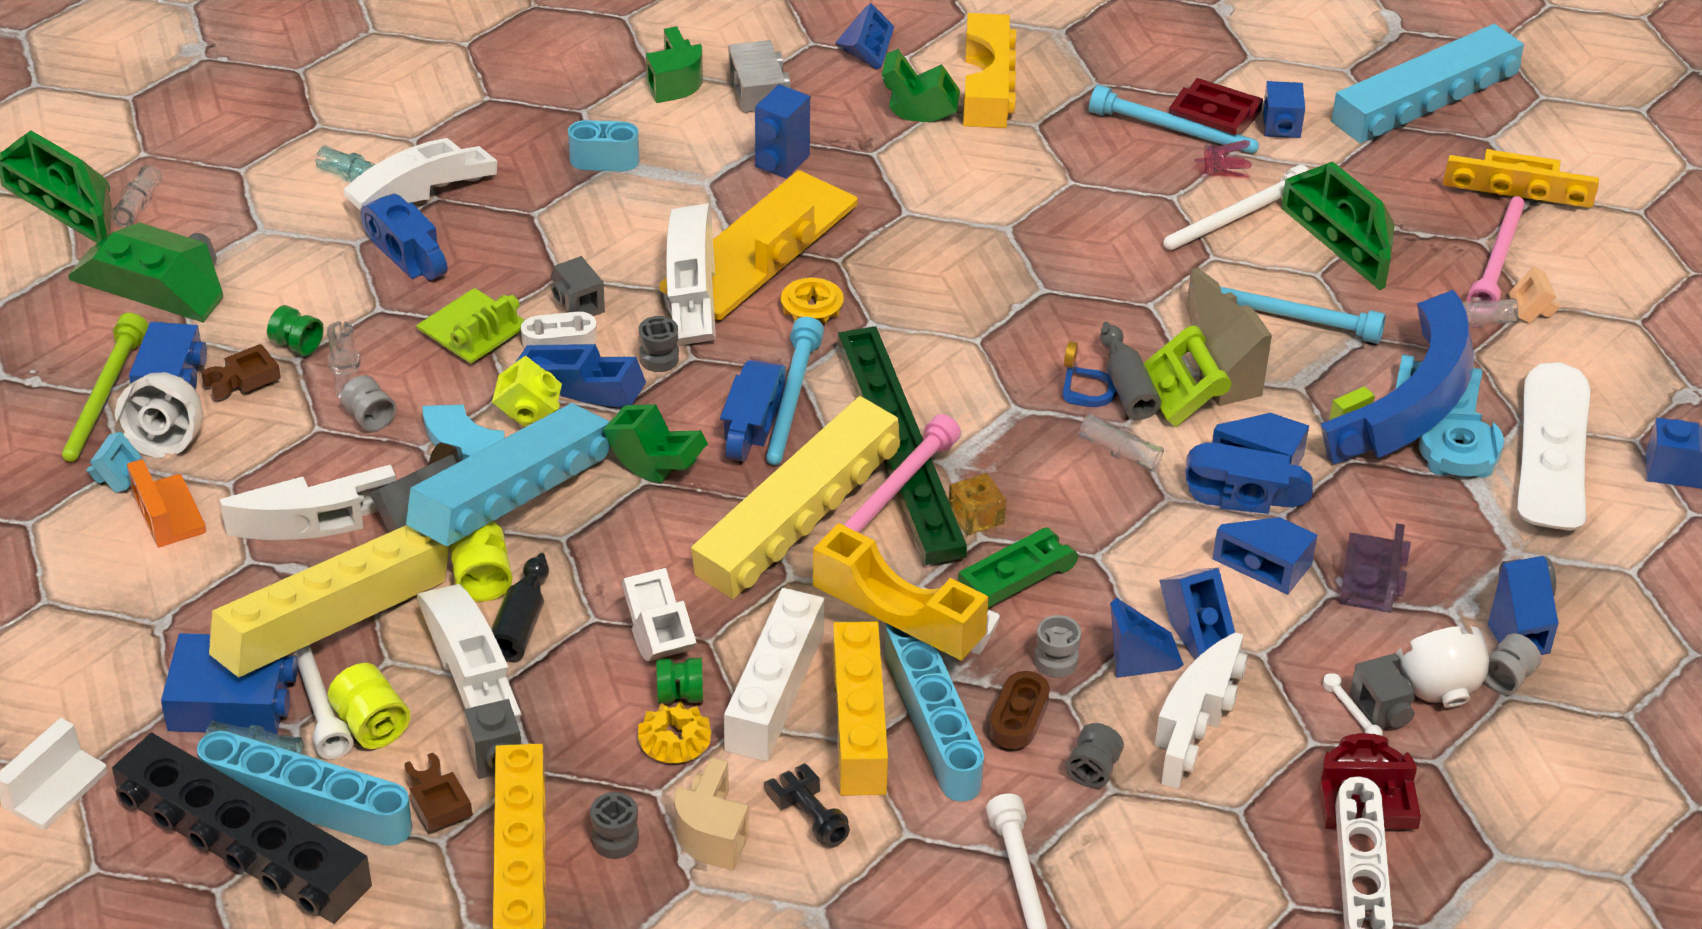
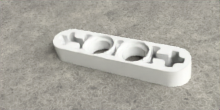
[1335,776,1393,929]

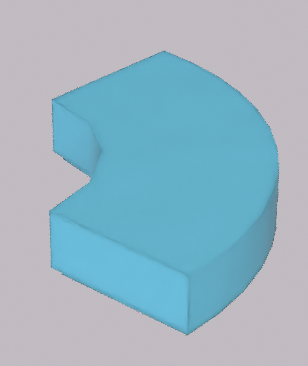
[422,404,505,460]

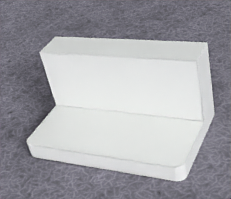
[0,717,108,830]

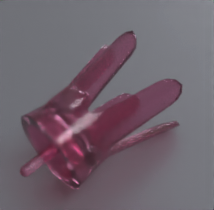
[1195,140,1252,178]

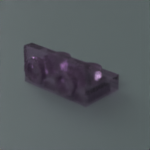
[1339,523,1411,613]

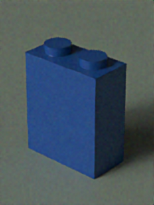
[161,633,298,735]

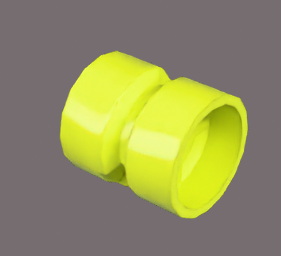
[449,522,513,602]
[327,663,411,749]

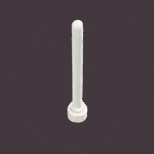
[1164,164,1309,250]
[293,645,353,759]
[986,794,1048,929]

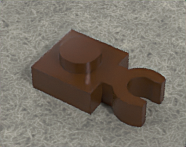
[201,344,281,399]
[405,753,473,832]

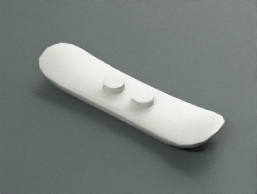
[1517,362,1591,531]

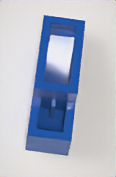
[515,344,646,407]

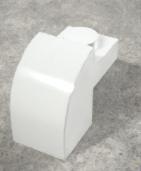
[621,568,696,661]

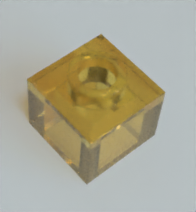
[949,473,1007,536]

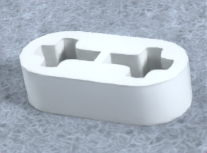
[521,312,597,349]

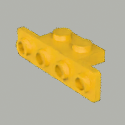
[1443,149,1599,208]

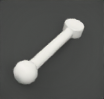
[1323,673,1383,736]

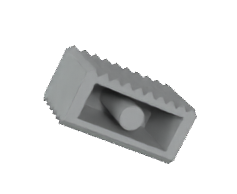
[728,40,791,113]

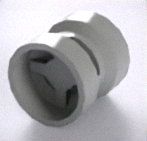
[340,375,397,432]
[1034,615,1082,678]
[1484,633,1542,695]

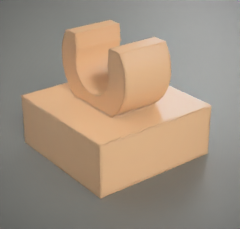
[1508,266,1561,323]

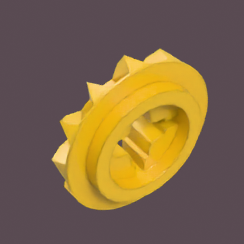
[781,278,844,323]
[638,701,711,763]

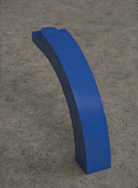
[1320,290,1474,465]

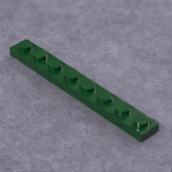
[838,326,967,565]

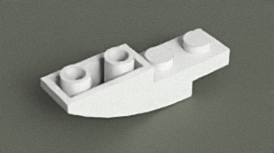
[344,138,497,210]
[667,203,716,346]
[219,465,396,540]
[417,584,521,724]
[1155,633,1248,789]

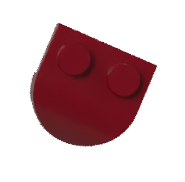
[1319,733,1421,829]

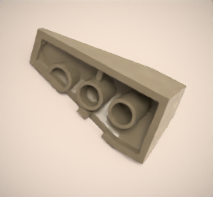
[1187,267,1272,406]

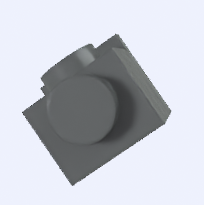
[551,256,605,316]
[1350,653,1415,730]

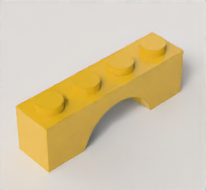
[963,13,1016,128]
[813,523,989,661]
[833,621,888,796]

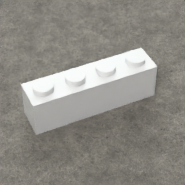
[724,588,824,762]

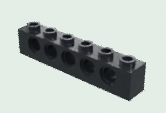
[112,732,372,924]

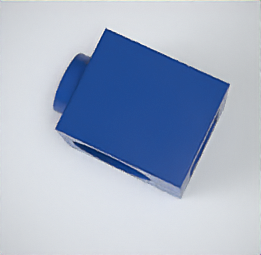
[1262,81,1305,138]

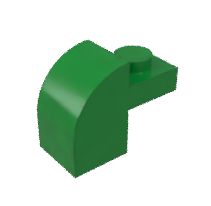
[646,26,703,103]
[882,48,961,123]
[603,404,708,483]

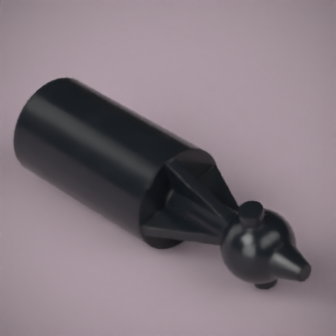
[491,553,549,662]

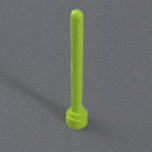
[62,313,149,462]

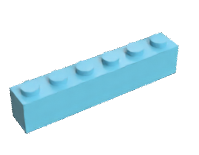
[1331,23,1524,144]
[406,403,610,547]

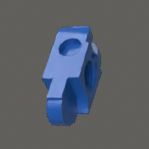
[360,193,448,281]
[720,360,786,462]
[1185,443,1313,514]

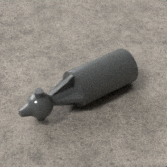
[1100,321,1162,420]

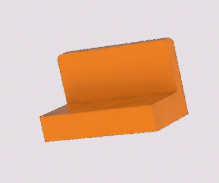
[127,459,206,548]

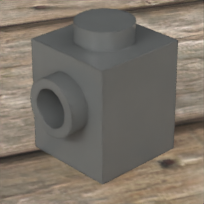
[464,699,521,779]

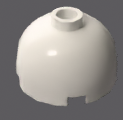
[115,372,203,458]
[1396,626,1489,708]

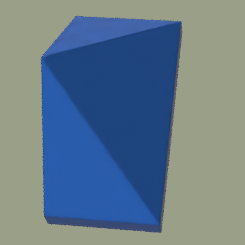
[835,3,895,70]
[1110,598,1184,678]

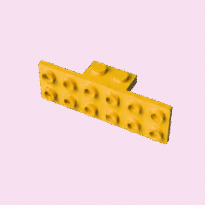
[660,171,858,320]

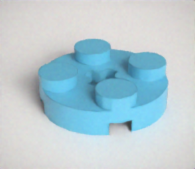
[1418,408,1504,478]

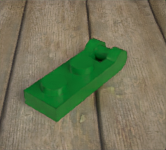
[958,527,1078,608]

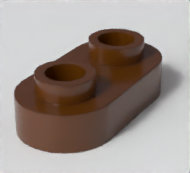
[989,671,1050,749]

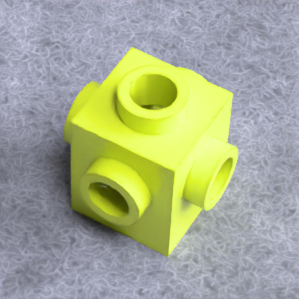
[492,355,562,427]

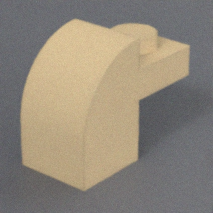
[674,757,749,871]

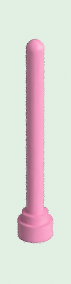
[1467,196,1525,314]
[844,414,961,533]

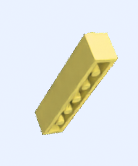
[691,395,900,599]
[209,525,449,678]

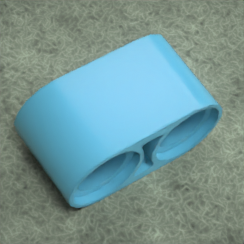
[568,120,640,171]

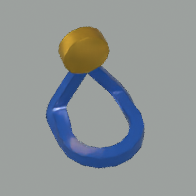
[1063,341,1116,407]

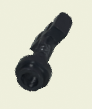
[764,763,850,846]

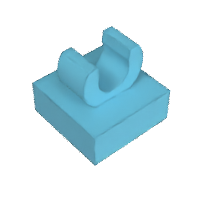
[86,431,146,493]

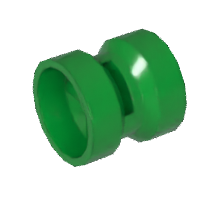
[267,305,324,356]
[656,658,703,704]

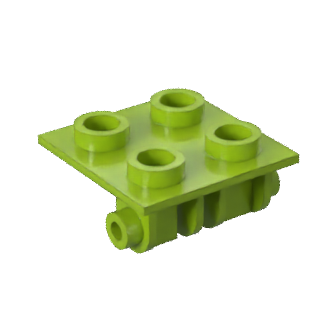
[416,288,525,364]

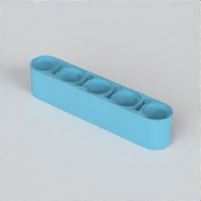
[884,623,984,802]
[197,731,413,846]

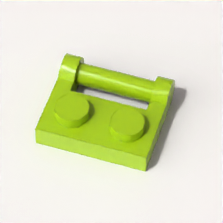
[1144,326,1232,427]

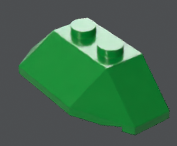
[0,130,112,243]
[1281,161,1395,290]
[68,222,224,323]

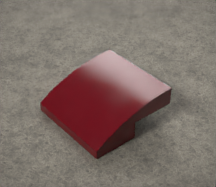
[1169,78,1263,135]

